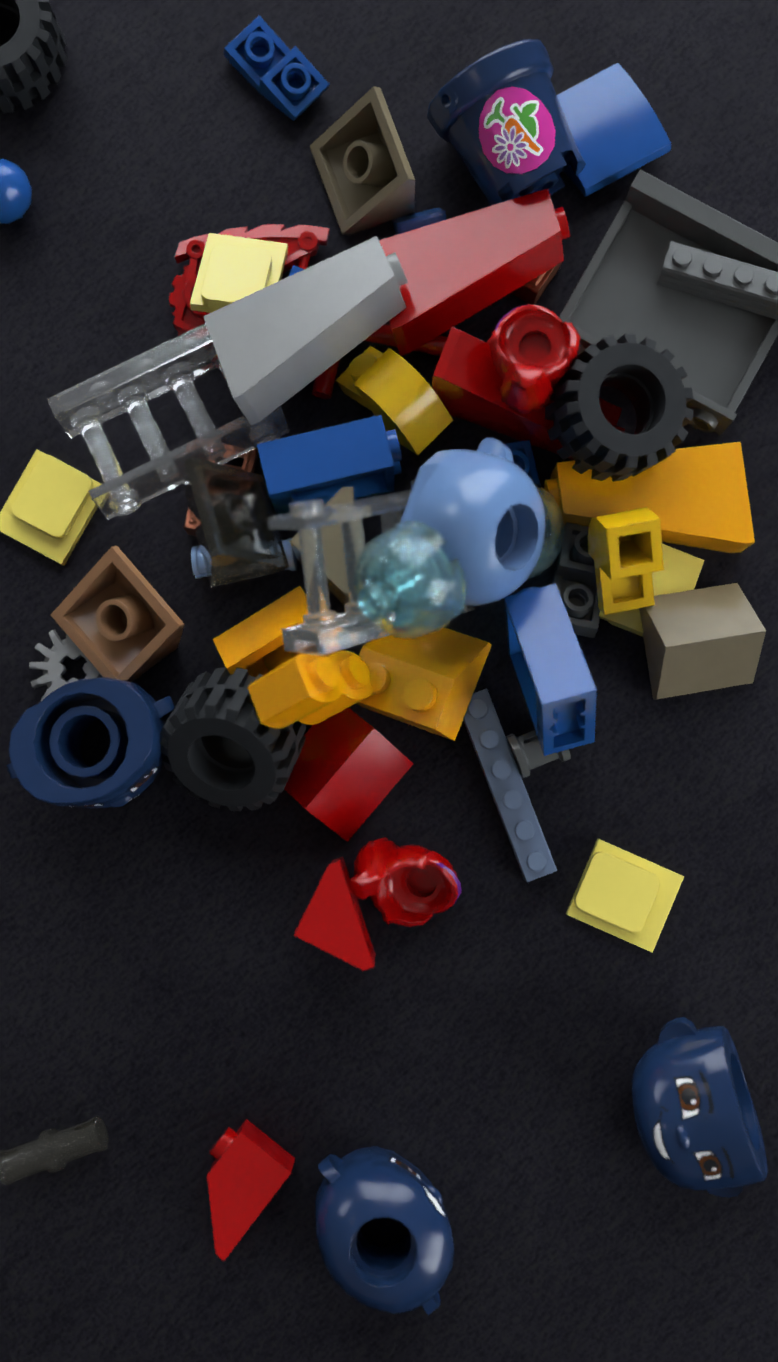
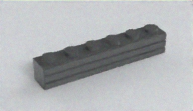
[657,241,778,320]

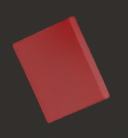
[284,708,413,842]
[294,856,376,971]

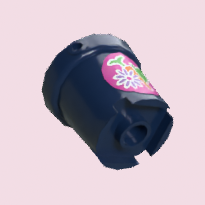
[427,39,586,206]

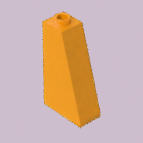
[544,442,755,553]

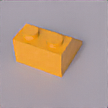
[212,586,340,677]
[356,613,492,741]

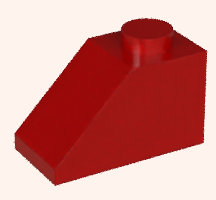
[207,1119,295,1261]

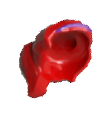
[487,304,580,414]
[350,837,461,927]

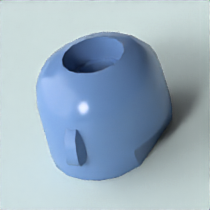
[393,437,546,615]

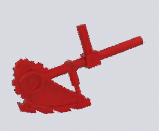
[169,224,448,399]

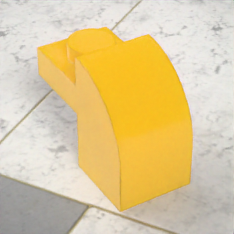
[335,346,453,455]
[588,507,664,615]

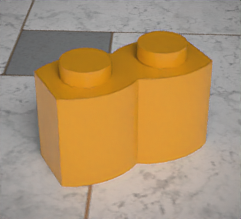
[247,650,373,729]

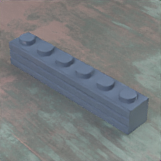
[463,689,557,882]

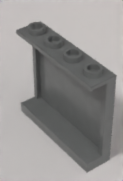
[559,169,778,435]

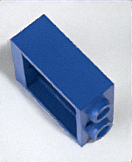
[257,415,402,518]
[504,583,597,756]

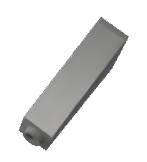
[203,236,408,426]

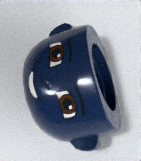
[6,677,175,808]
[632,1017,768,1197]
[315,1146,454,1315]

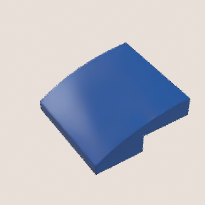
[557,63,671,197]

